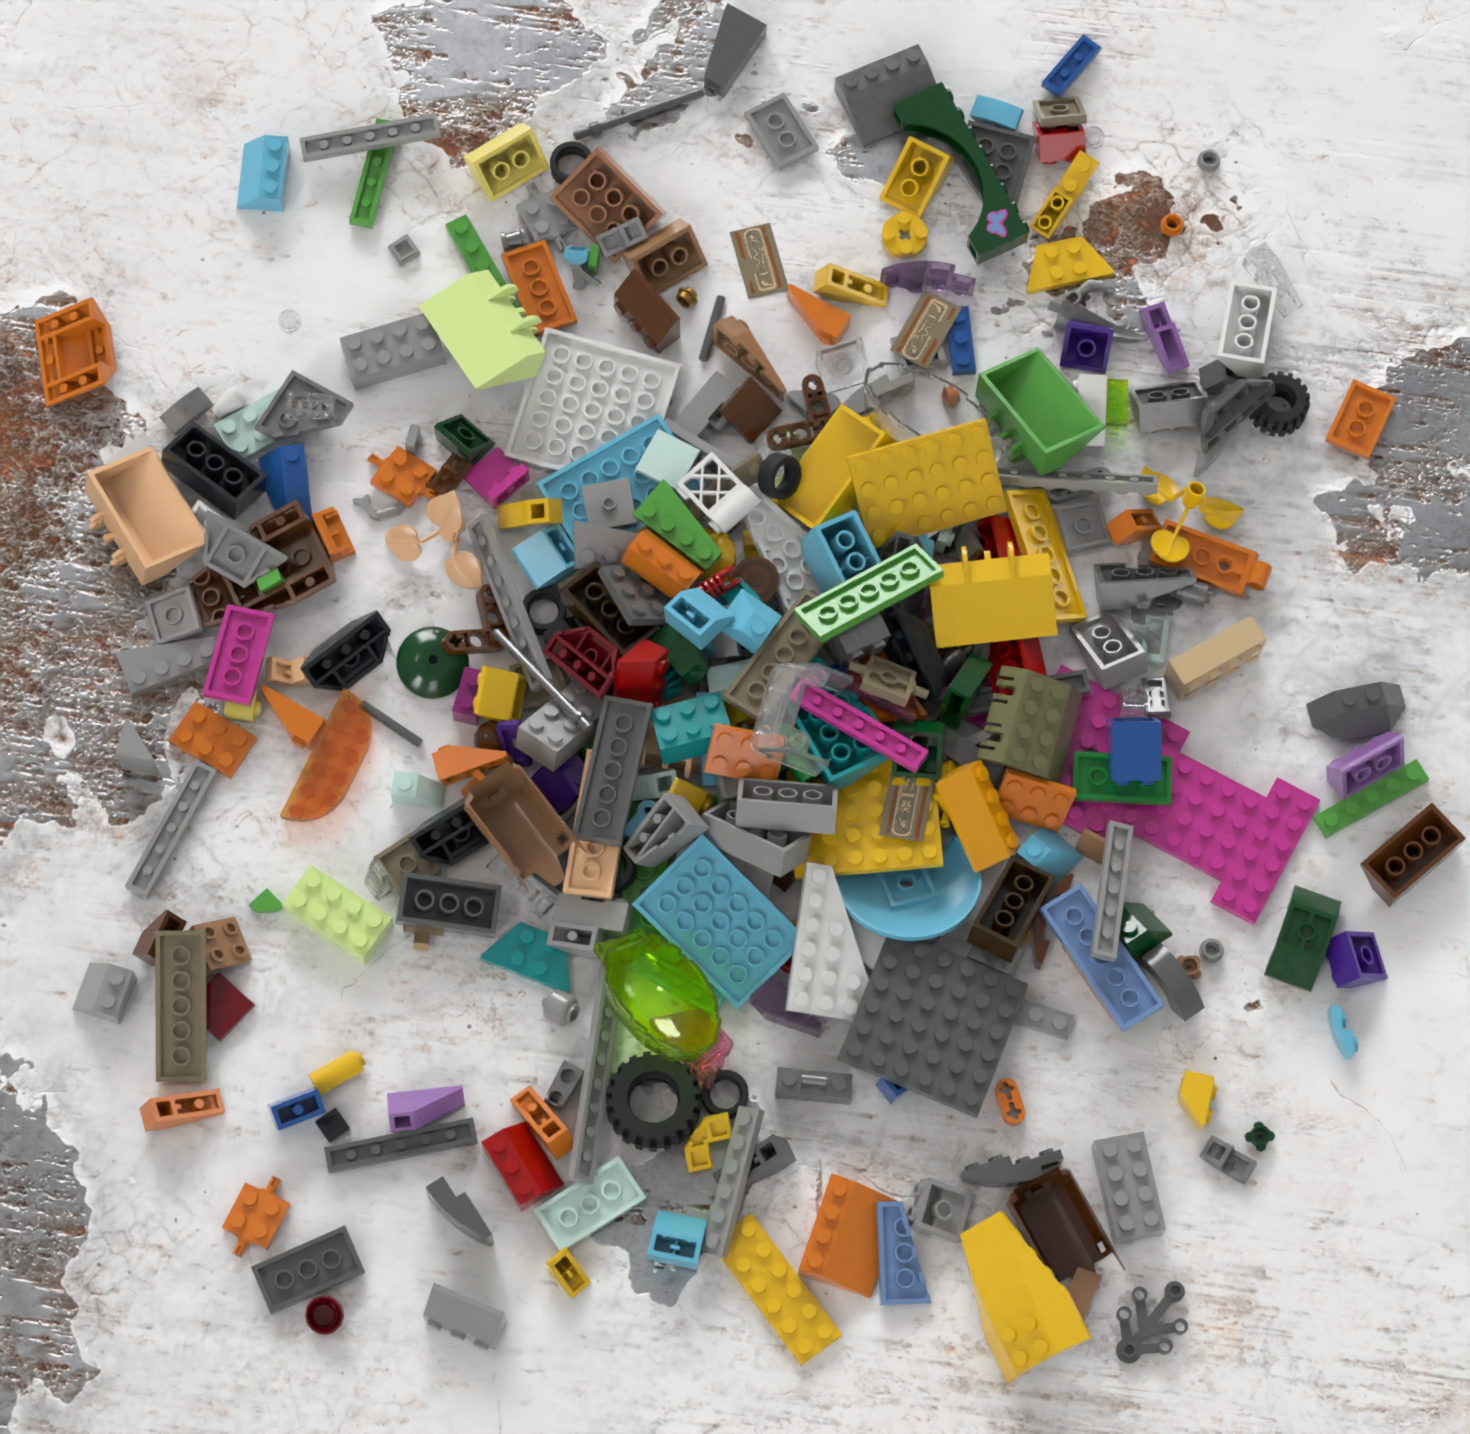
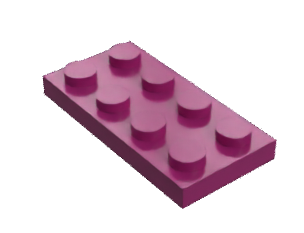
[202,604,275,707]

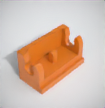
[311,507,356,563]

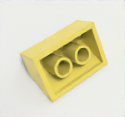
[463,123,550,202]

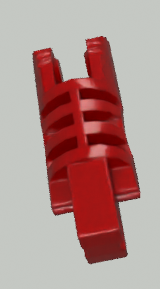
[690,564,742,599]

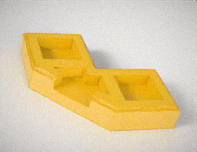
[683,1112,732,1173]

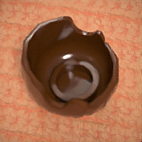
[474,721,503,751]

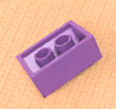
[1326,732,1405,800]

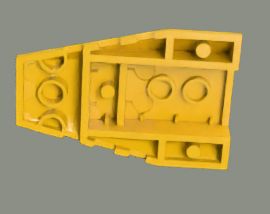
[960,1211,1092,1384]

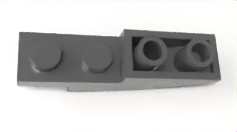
[960,1148,1064,1188]

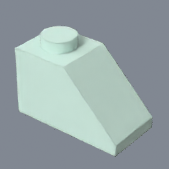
[391,771,445,809]

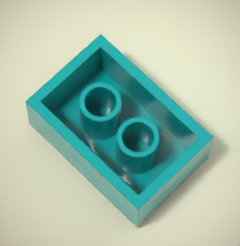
[651,691,731,765]

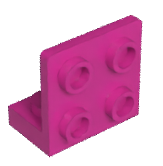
[464,447,530,510]

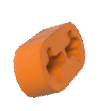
[994,1078,1025,1126]

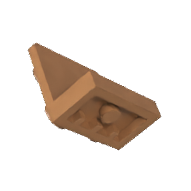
[189,917,252,979]

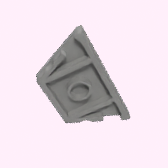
[203,510,289,588]

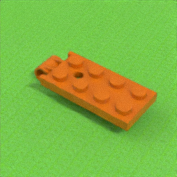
[1149,519,1272,598]

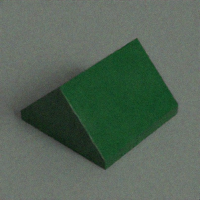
[434,414,496,466]

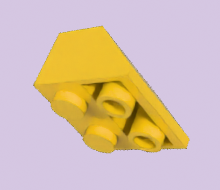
[473,665,527,722]

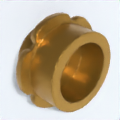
[676,287,698,309]

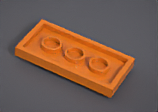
[501,239,577,337]

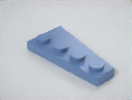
[876,1201,932,1305]

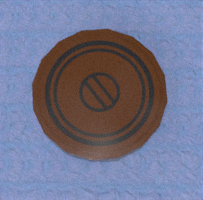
[732,556,780,603]

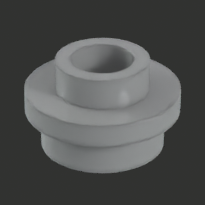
[1197,150,1220,173]
[1199,938,1224,963]

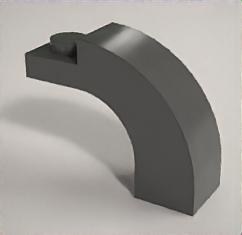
[1135,943,1205,1021]

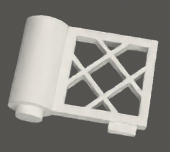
[676,452,760,535]

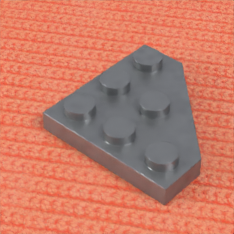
[255,370,354,441]

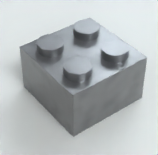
[828,612,891,668]

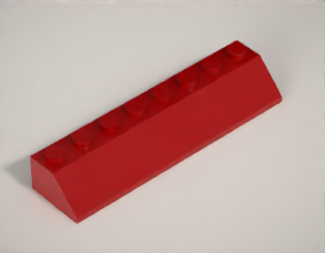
[975,514,1047,702]

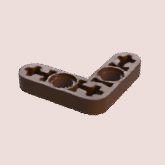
[767,374,832,451]
[441,584,510,655]

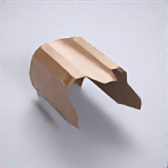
[464,761,587,893]

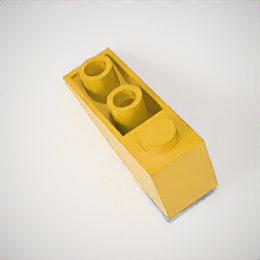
[497,498,563,530]

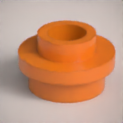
[1160,214,1184,237]

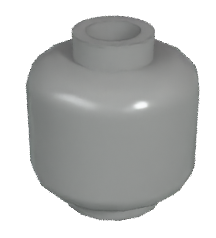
[542,989,580,1026]

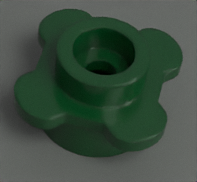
[1245,1122,1275,1152]

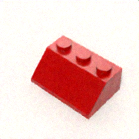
[612,638,669,709]
[481,1121,565,1212]

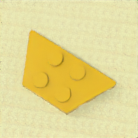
[1026,236,1114,295]

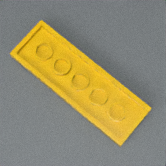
[1003,488,1088,623]
[720,1213,842,1367]

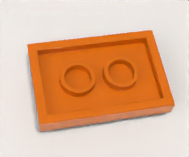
[1325,379,1397,460]
[168,701,257,779]
[703,723,787,780]
[997,768,1076,833]

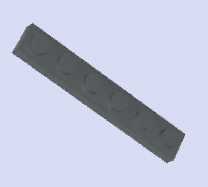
[324,1117,478,1174]

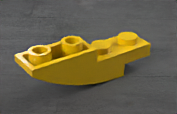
[1029,150,1100,239]

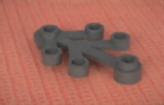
[1116,1281,1188,1364]

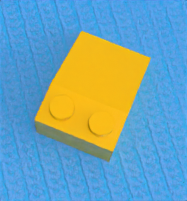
[879,136,956,218]

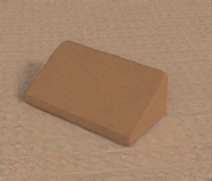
[1075,828,1105,865]

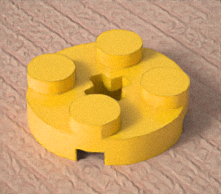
[881,211,928,259]

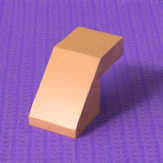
[266,656,311,686]

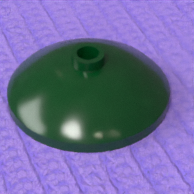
[396,627,469,699]

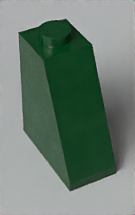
[650,623,710,686]
[936,653,993,731]

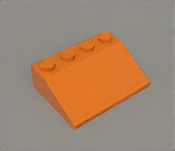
[798,1173,897,1299]

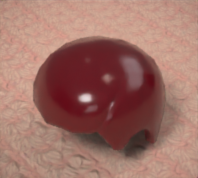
[305,1296,344,1335]

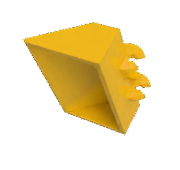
[772,403,897,529]
[928,541,1058,648]

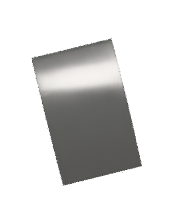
[426,1176,494,1246]

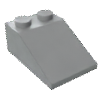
[1069,611,1148,690]

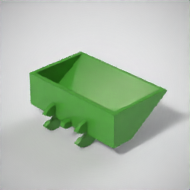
[975,347,1106,476]

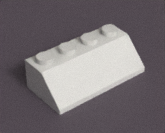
[1217,280,1277,379]

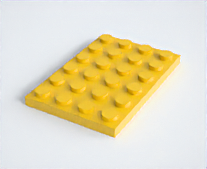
[846,418,1007,548]

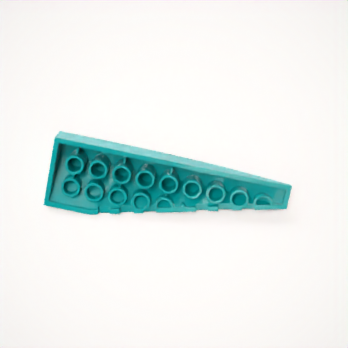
[721,577,889,790]

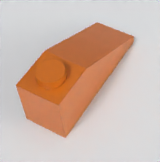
[787,284,851,347]
[260,684,327,750]
[431,745,514,786]
[510,1085,574,1161]
[139,1089,225,1132]

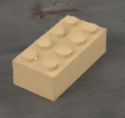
[1163,616,1267,701]

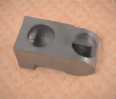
[544,1060,584,1112]

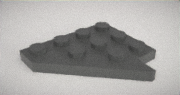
[943,120,1036,205]

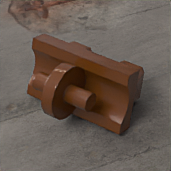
[429,452,473,495]

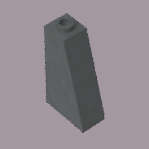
[704,3,767,98]

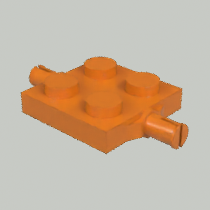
[367,445,440,509]
[222,1176,291,1258]

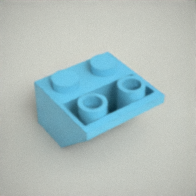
[511,524,575,590]
[664,587,735,650]
[647,1210,708,1270]

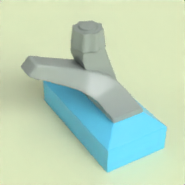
[563,245,601,290]

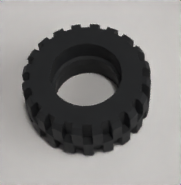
[606,1051,702,1152]

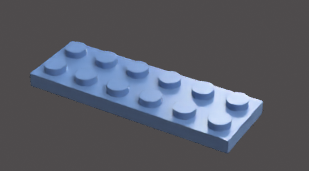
[1039,883,1165,1033]

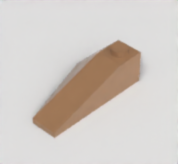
[713,316,787,402]

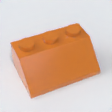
[620,529,705,599]

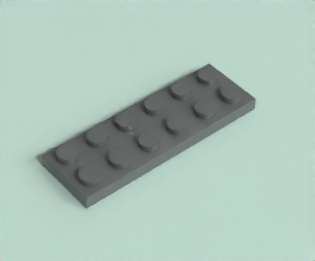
[573,695,654,848]

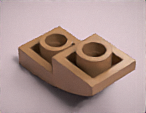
[1068,1267,1102,1322]

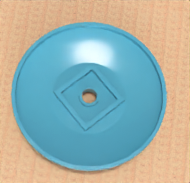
[835,834,982,941]

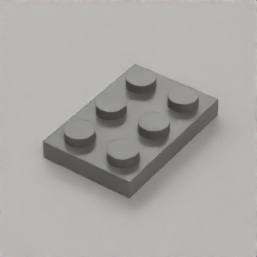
[744,93,819,171]

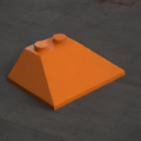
[34,297,117,408]

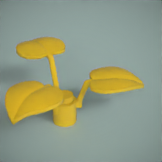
[1141,466,1245,563]

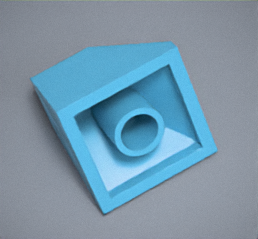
[722,589,782,654]
[1015,828,1083,892]

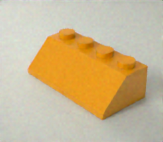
[935,759,1020,873]

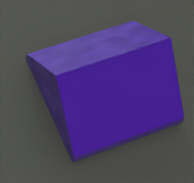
[1059,321,1114,374]

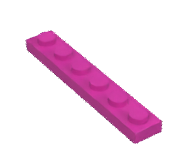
[790,678,929,773]

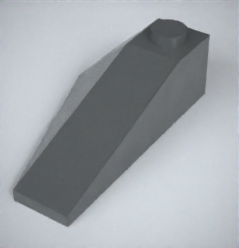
[1094,563,1197,612]

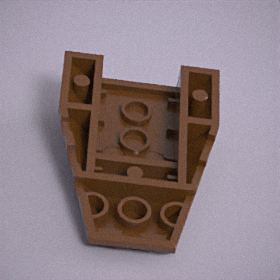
[180,499,337,629]

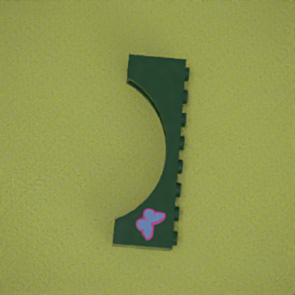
[892,82,1030,265]

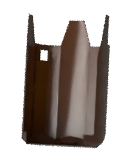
[1006,1166,1126,1290]

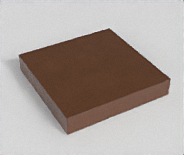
[718,377,782,444]

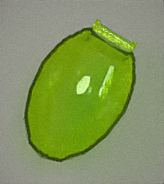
[595,928,722,1062]

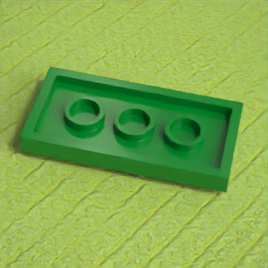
[1072,751,1172,806]

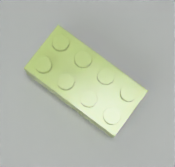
[282,865,394,965]

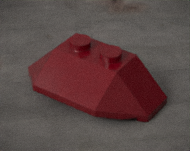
[543,626,620,699]

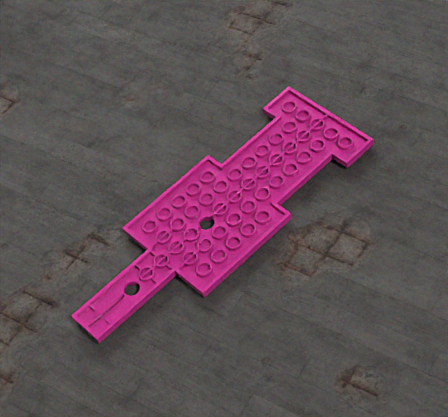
[941,664,1320,925]

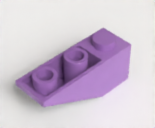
[387,1085,465,1132]

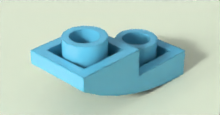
[970,95,1024,131]
[1327,1005,1358,1060]

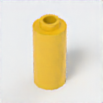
[308,1049,366,1096]

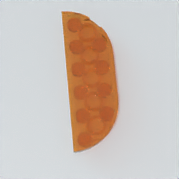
[280,688,372,822]

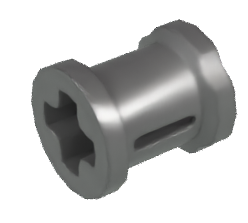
[500,227,527,252]

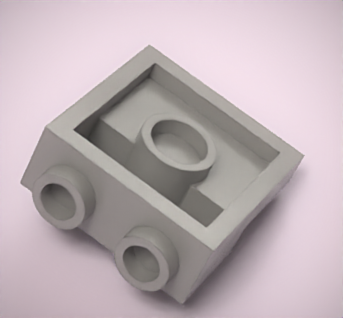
[906,1177,973,1243]

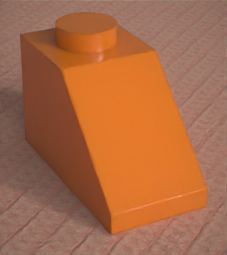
[1106,509,1162,545]

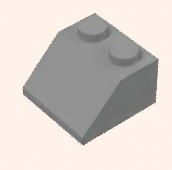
[72,963,137,1024]

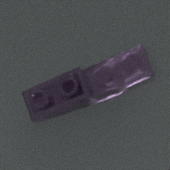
[880,261,976,296]

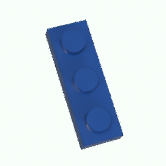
[1041,34,1101,98]
[947,306,976,376]

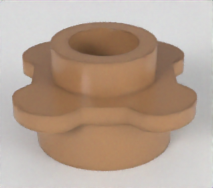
[1177,955,1201,980]

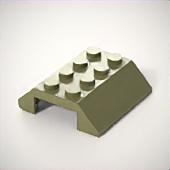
[976,666,1083,783]

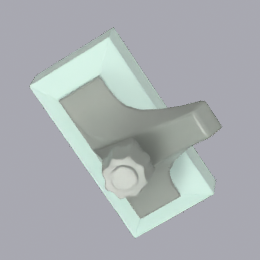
[1129,614,1170,666]

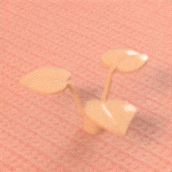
[385,490,484,588]

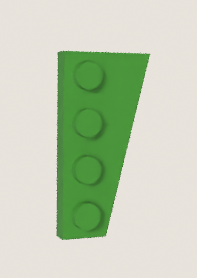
[633,479,723,573]

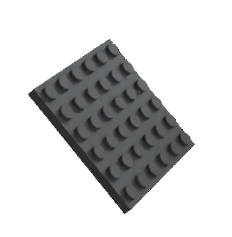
[837,937,1029,1118]

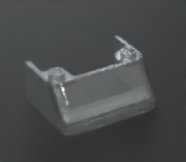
[750,663,854,777]

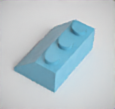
[237,135,291,212]

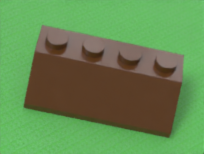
[1360,803,1466,907]

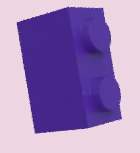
[531,753,584,816]
[1325,931,1388,988]

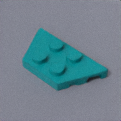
[480,922,570,993]

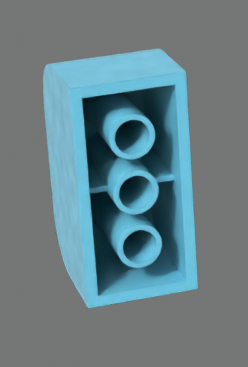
[801,510,881,594]

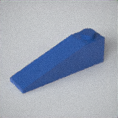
[258,443,313,524]

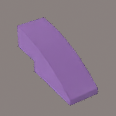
[1138,301,1190,374]

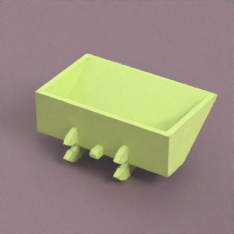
[419,270,546,390]

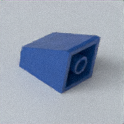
[1106,717,1161,785]

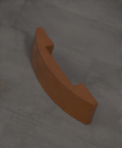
[1032,873,1074,970]

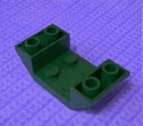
[1264,885,1341,992]

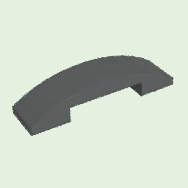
[936,720,1006,791]

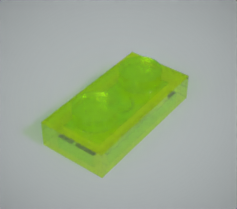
[1105,379,1128,427]

